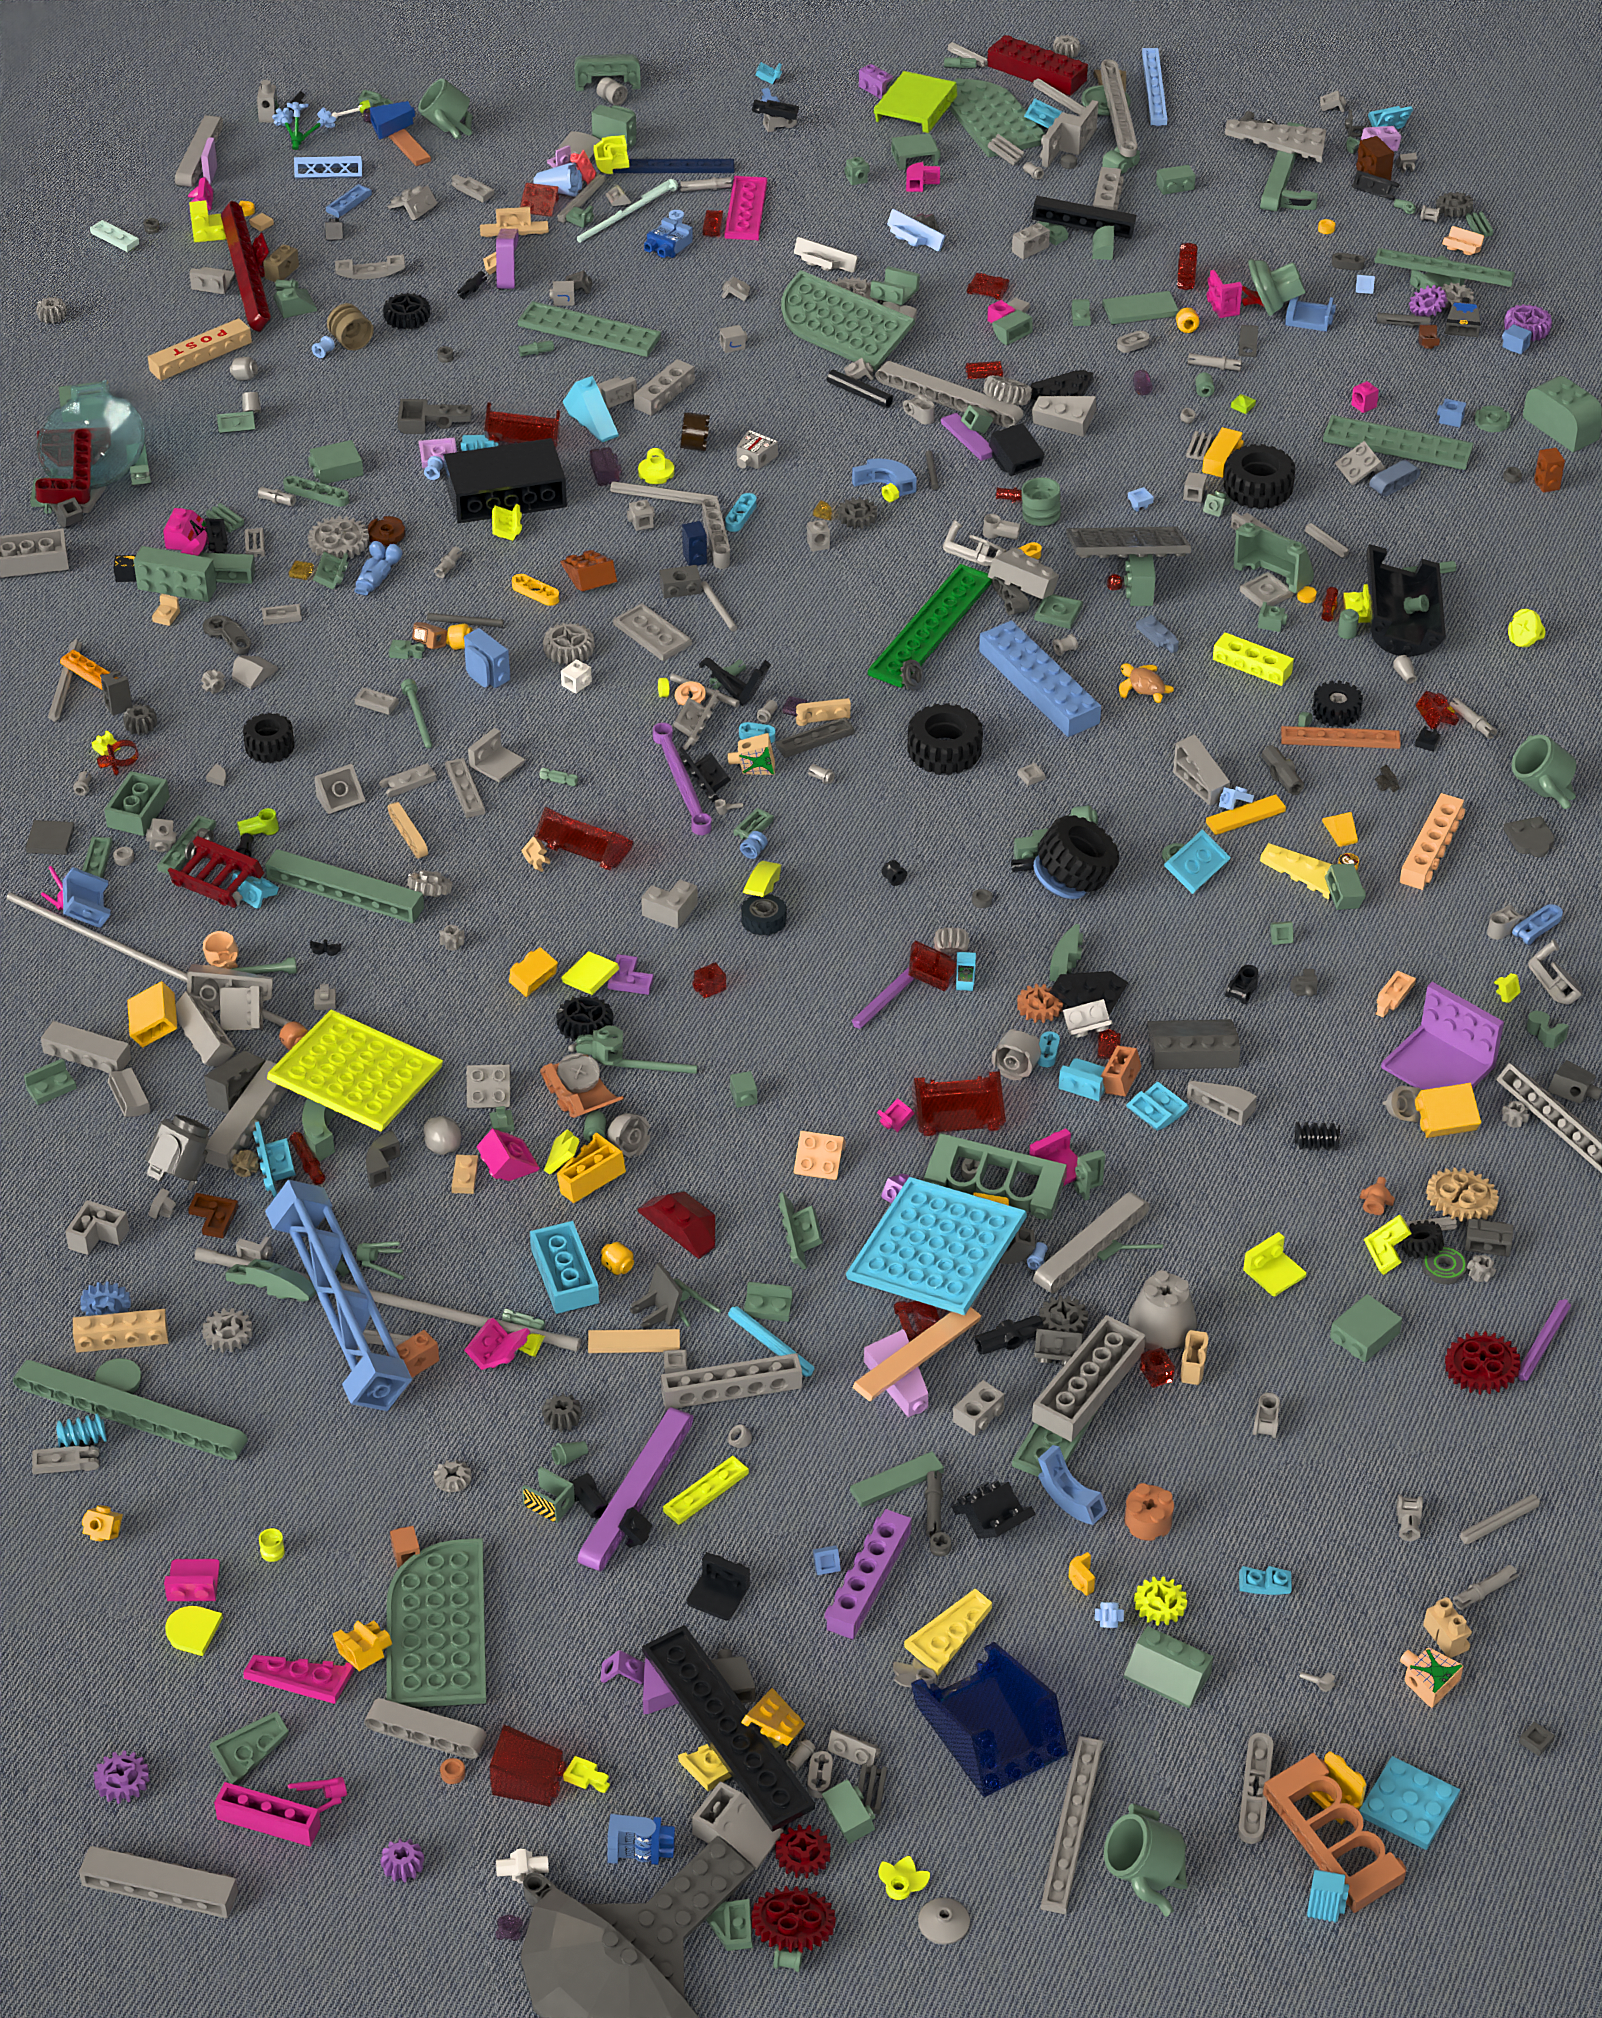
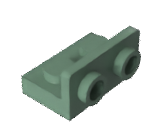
[24,1059,77,1105]
[744,1282,793,1322]

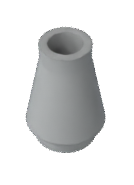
[1393,655,1417,684]

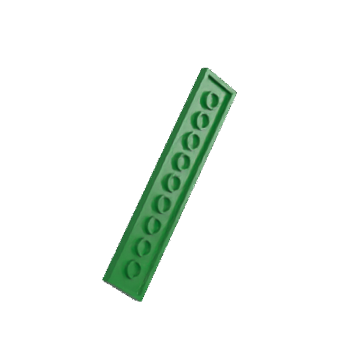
[868,564,992,688]

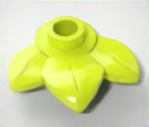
[878,1856,930,1900]

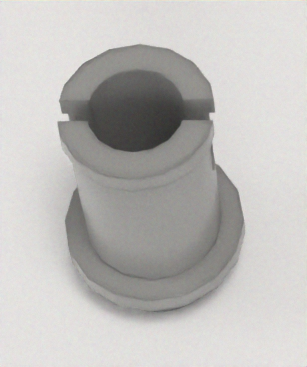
[1023,162,1044,180]
[757,700,778,723]
[808,764,835,784]
[73,771,92,796]
[785,1739,816,1772]

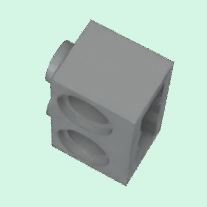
[1012,222,1050,259]
[953,1380,1005,1436]

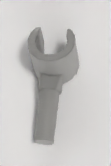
[715,799,743,815]
[1299,1672,1335,1692]

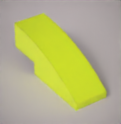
[743,861,782,897]

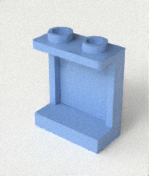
[1285,296,1336,332]
[63,867,111,928]

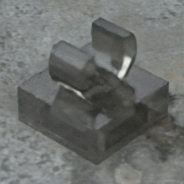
[1375,764,1400,792]

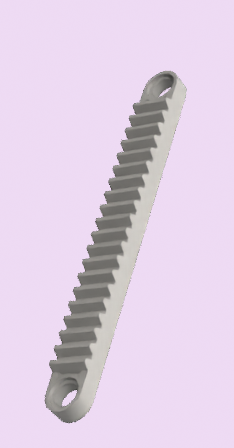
[1100,59,1138,157]

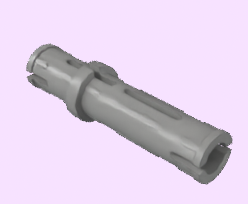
[680,177,731,192]
[1188,353,1242,371]
[1449,698,1497,739]
[1453,1565,1518,1610]

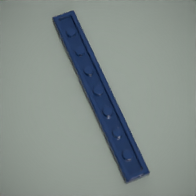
[601,159,734,173]

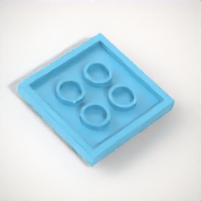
[1359,1756,1460,1850]

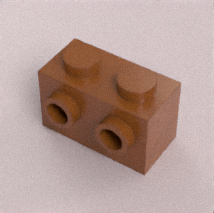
[1534,447,1565,493]

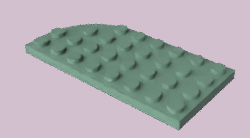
[948,78,1045,158]
[781,270,915,371]
[387,1538,487,1708]

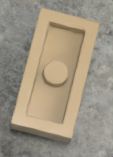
[452,1155,479,1194]

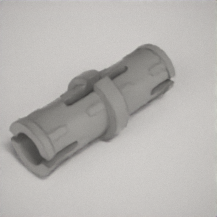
[258,487,296,507]
[434,547,462,578]

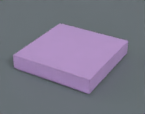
[201,137,217,185]
[419,438,457,468]

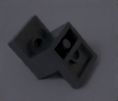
[951,1480,1036,1539]

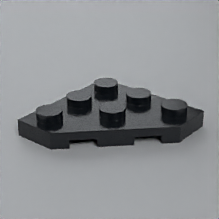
[1030,370,1093,400]
[1049,971,1128,1016]

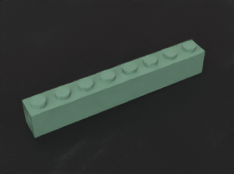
[265,849,424,923]

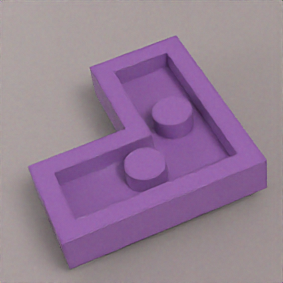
[608,954,654,995]

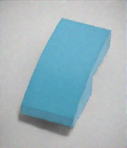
[1239,1566,1292,1595]

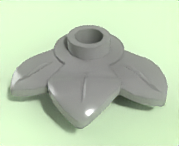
[893,1657,937,1690]

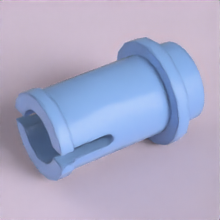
[1027,1242,1048,1270]

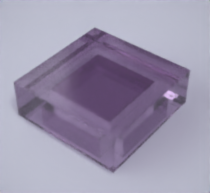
[783,696,808,716]

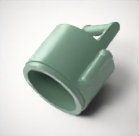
[418,78,473,139]
[1512,735,1576,809]
[1104,1803,1188,1917]

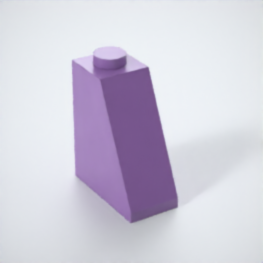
[643,1659,679,1714]

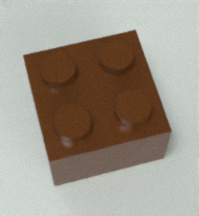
[1356,136,1394,181]

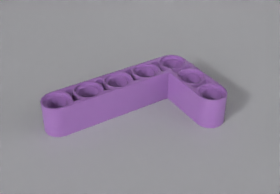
[496,229,519,289]

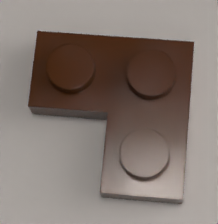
[188,1193,239,1239]

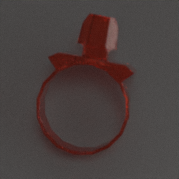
[97,740,139,775]

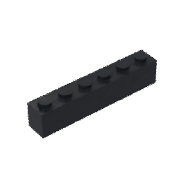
[1031,196,1137,239]

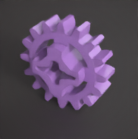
[1409,285,1448,317]
[93,1751,150,1804]

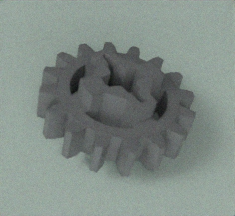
[1436,192,1473,217]
[837,497,878,529]
[1039,1295,1088,1333]

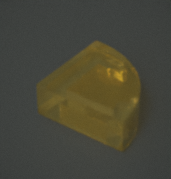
[813,500,832,520]

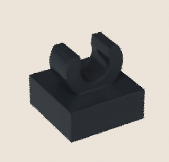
[1415,726,1441,752]

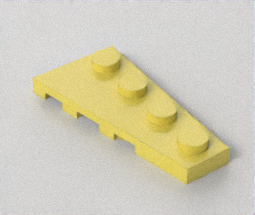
[678,1725,782,1791]

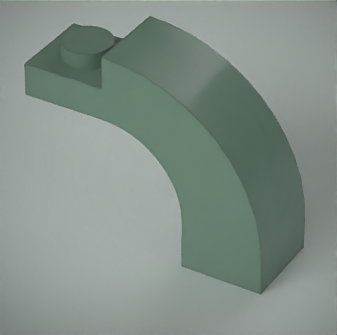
[127,443,151,486]

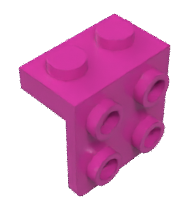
[1029,1128,1078,1186]
[464,1318,530,1370]
[164,1559,220,1601]

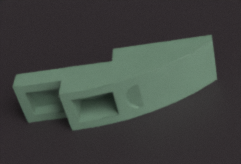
[1049,924,1083,981]
[225,1259,316,1302]

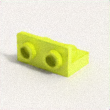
[1343,584,1370,623]

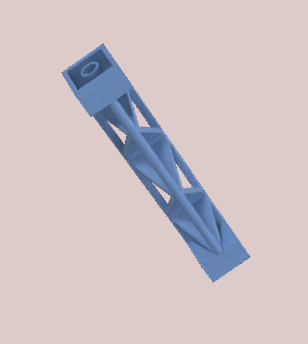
[265,1179,412,1411]

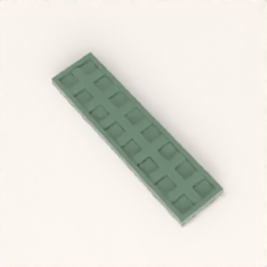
[518,301,661,357]
[1323,415,1474,470]

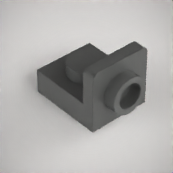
[565,270,593,294]

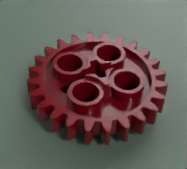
[1445,1331,1521,1395]
[751,1886,836,1953]

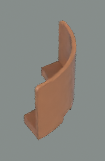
[540,1055,624,1118]

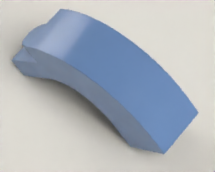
[852,458,917,496]
[1038,1445,1108,1525]

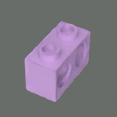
[1361,126,1402,151]

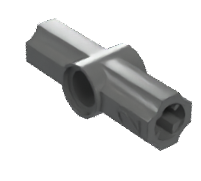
[1261,745,1304,796]

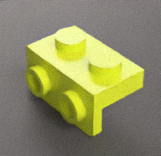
[492,504,522,541]

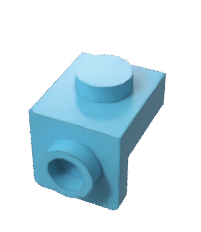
[755,62,782,84]

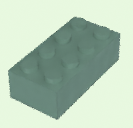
[133,546,217,602]

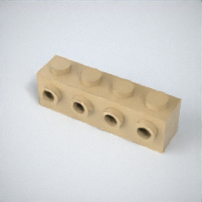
[73,1309,168,1353]

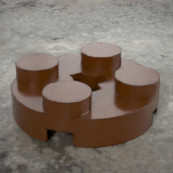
[368,516,405,547]

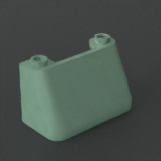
[574,54,641,91]
[1234,523,1314,593]

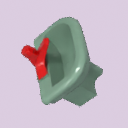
[1242,259,1306,316]

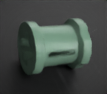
[1404,595,1429,614]
[773,1945,803,1972]

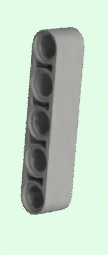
[702,497,730,569]
[364,1698,487,1759]

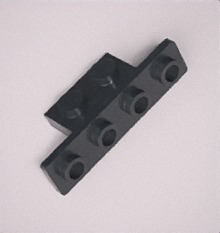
[679,747,731,803]

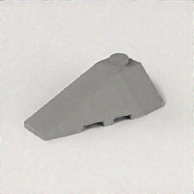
[187,964,273,1012]

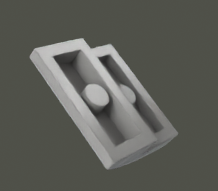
[558,131,602,160]

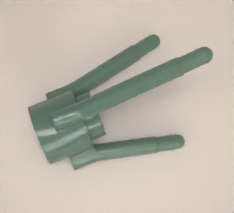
[356,1241,404,1280]
[674,1278,721,1327]

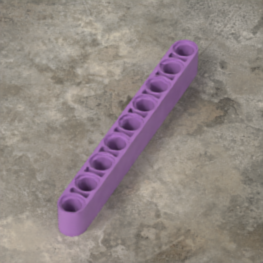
[578,1407,693,1572]

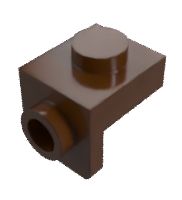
[1418,325,1440,349]

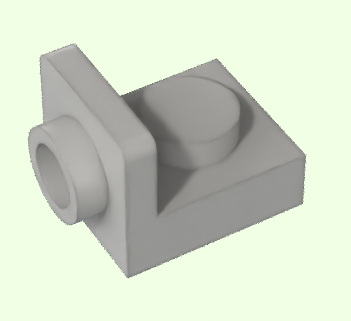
[1320,90,1347,113]
[236,1236,273,1261]

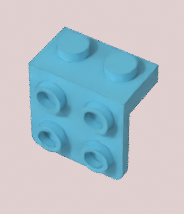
[1368,106,1413,129]
[1059,1058,1105,1101]

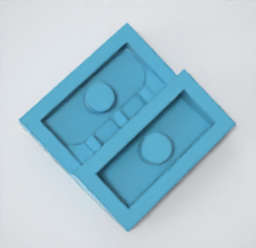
[1024,98,1064,128]
[1126,1081,1189,1131]

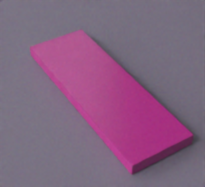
[725,176,768,240]

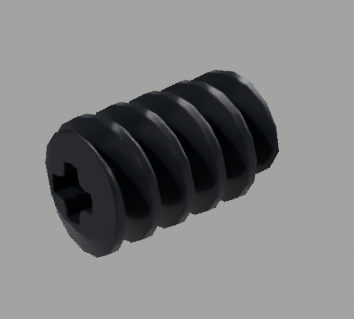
[1294,1122,1340,1151]

